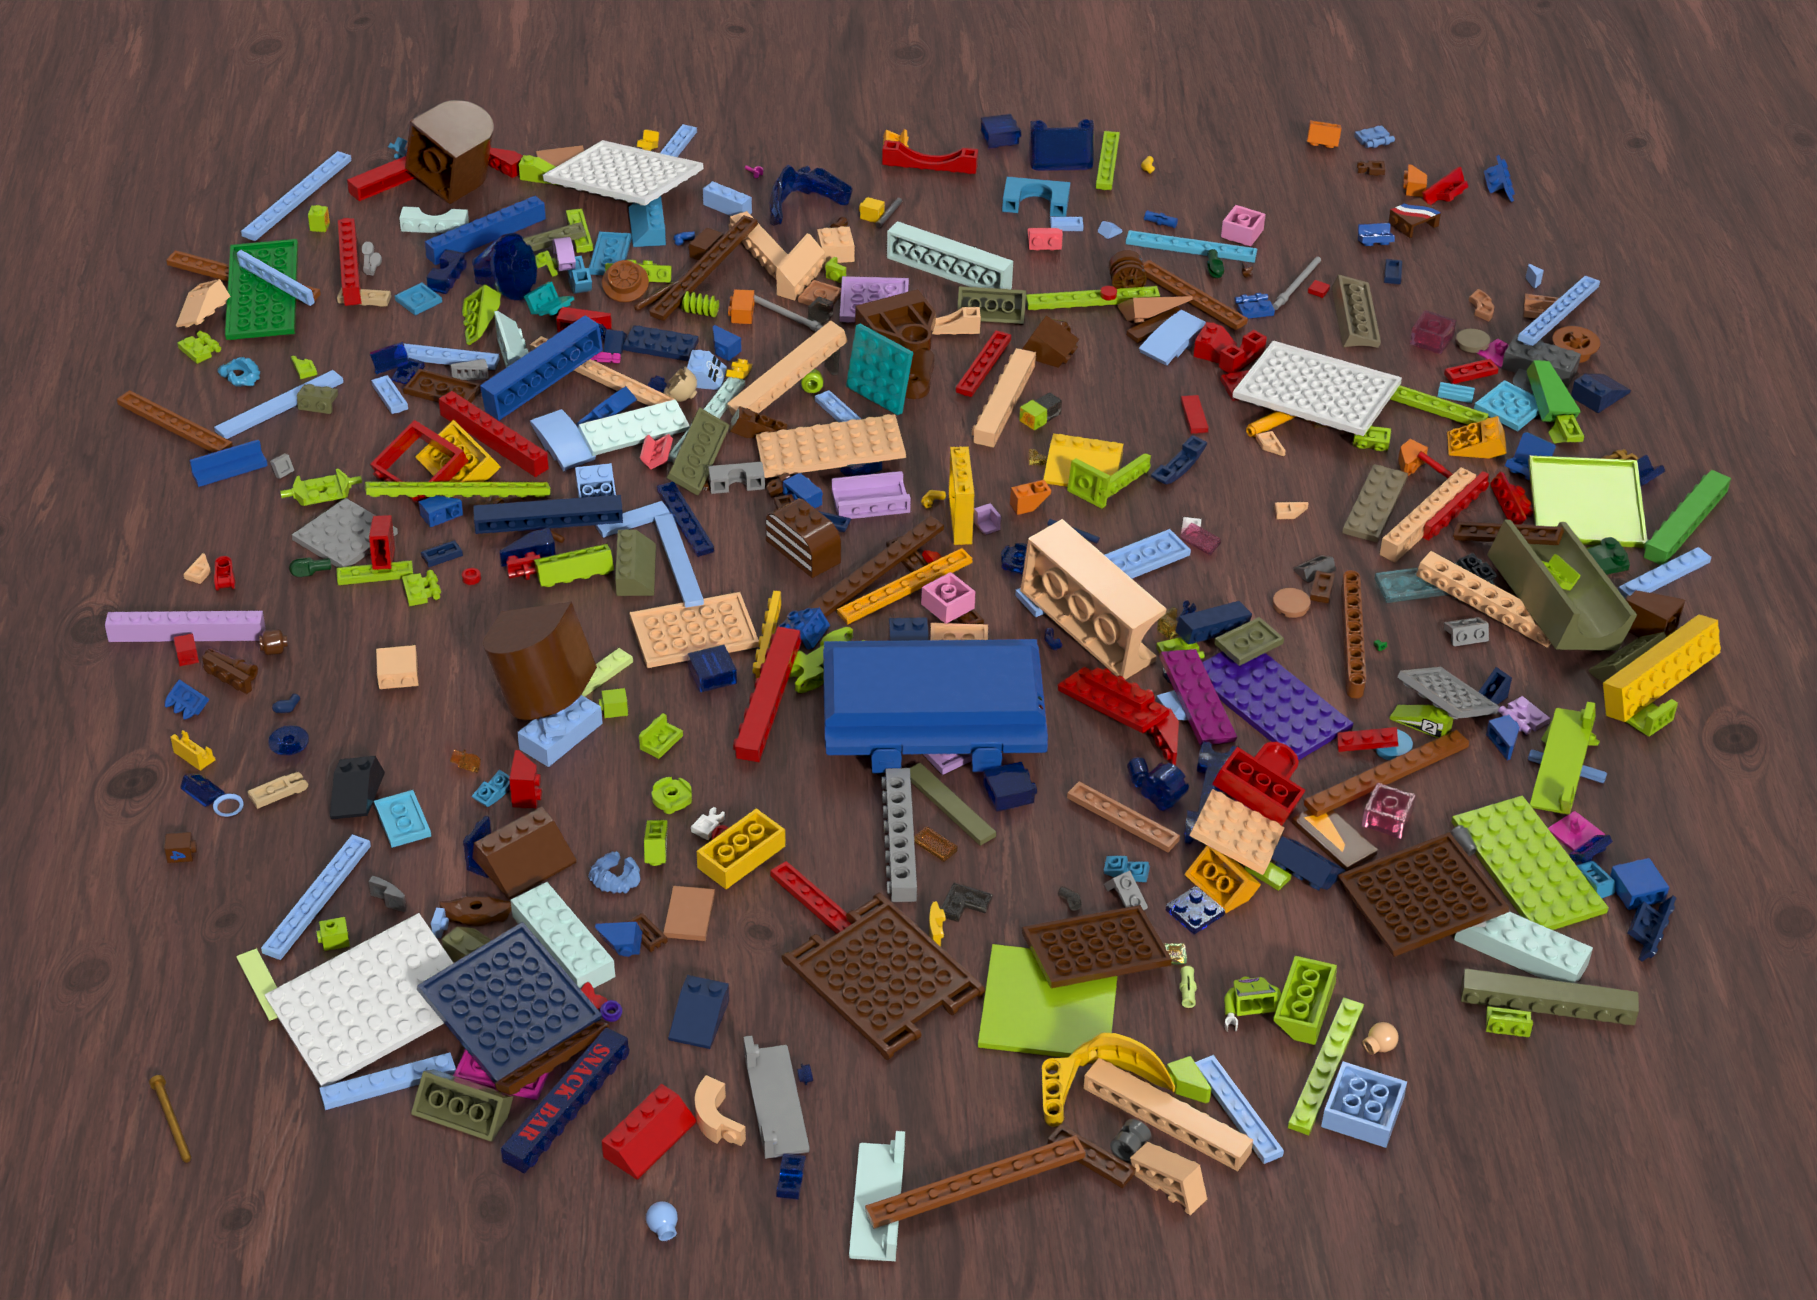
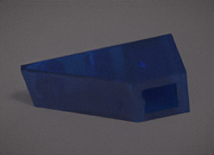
[499,528,556,567]

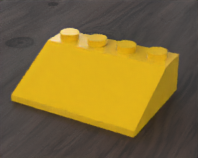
[415,420,501,482]
[1043,433,1124,487]

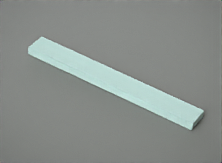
[668,377,745,462]

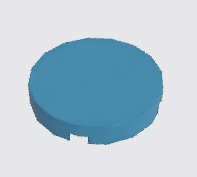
[1375,729,1413,760]

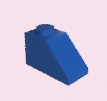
[713,325,741,361]
[1486,714,1520,760]
[595,922,642,957]

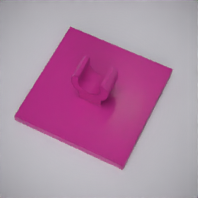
[1477,339,1509,368]
[1548,811,1605,854]

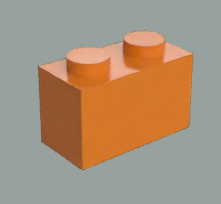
[1307,120,1342,148]
[728,289,755,324]

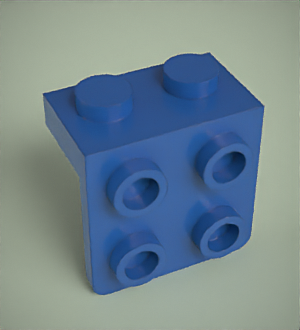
[1505,432,1556,480]

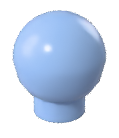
[646,1201,678,1241]

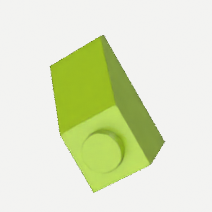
[1167,1056,1211,1103]

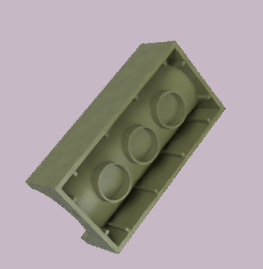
[1487,520,1637,650]

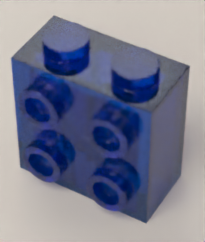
[980,114,1021,148]
[688,645,737,692]
[983,762,1037,812]

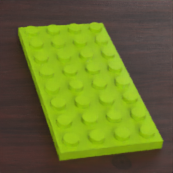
[1451,795,1609,930]

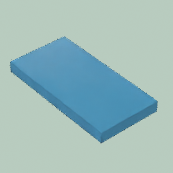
[589,232,632,275]

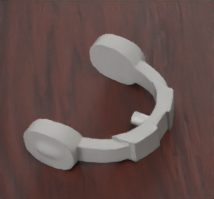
[362,242,382,276]

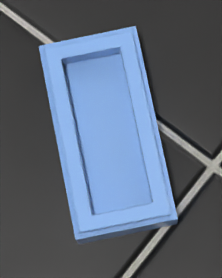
[1050,217,1083,231]

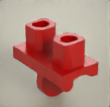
[506,552,540,580]

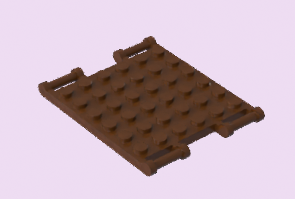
[781,892,985,1060]

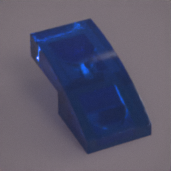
[391,358,425,384]
[776,1154,806,1200]

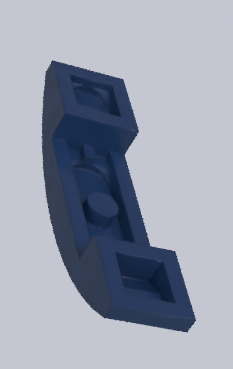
[1151,435,1207,485]

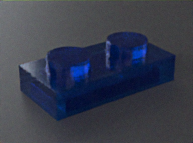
[1569,835,1613,863]

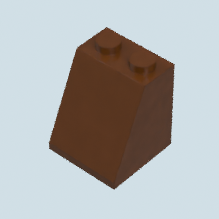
[1022,315,1079,368]
[1625,590,1686,637]

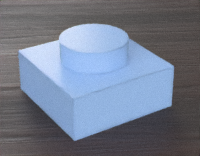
[542,716,566,738]
[431,908,449,938]

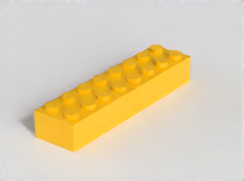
[1603,614,1721,722]

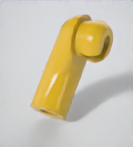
[921,490,946,508]

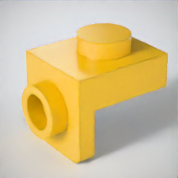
[637,129,659,151]

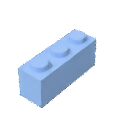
[703,181,752,216]

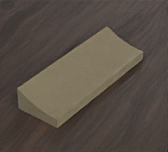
[1332,275,1381,348]

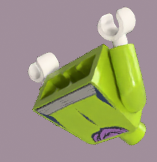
[1224,977,1282,1032]

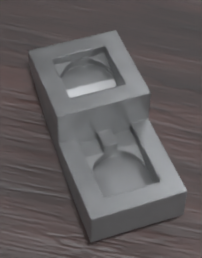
[369,876,407,912]

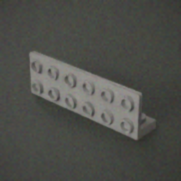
[743,1036,809,1159]

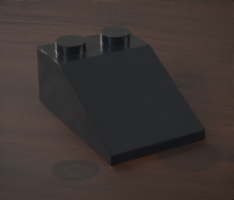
[330,756,385,819]

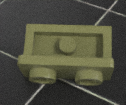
[297,384,338,414]

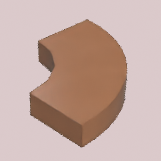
[1469,289,1494,322]

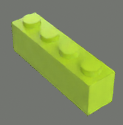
[534,544,614,587]

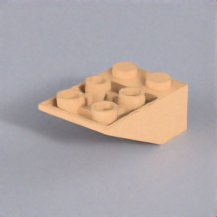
[176,279,230,328]

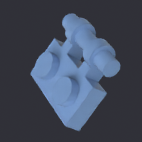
[1354,126,1395,148]

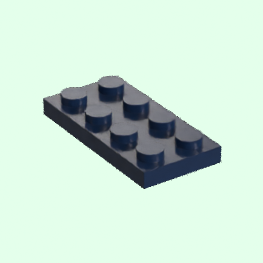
[623,325,699,361]

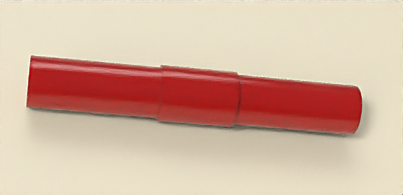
[1417,451,1453,479]

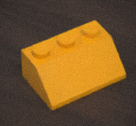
[1184,845,1261,913]

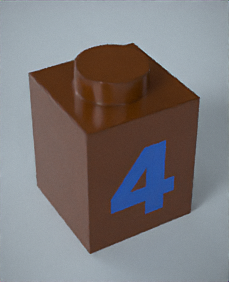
[164,832,197,863]

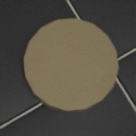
[1456,329,1490,353]

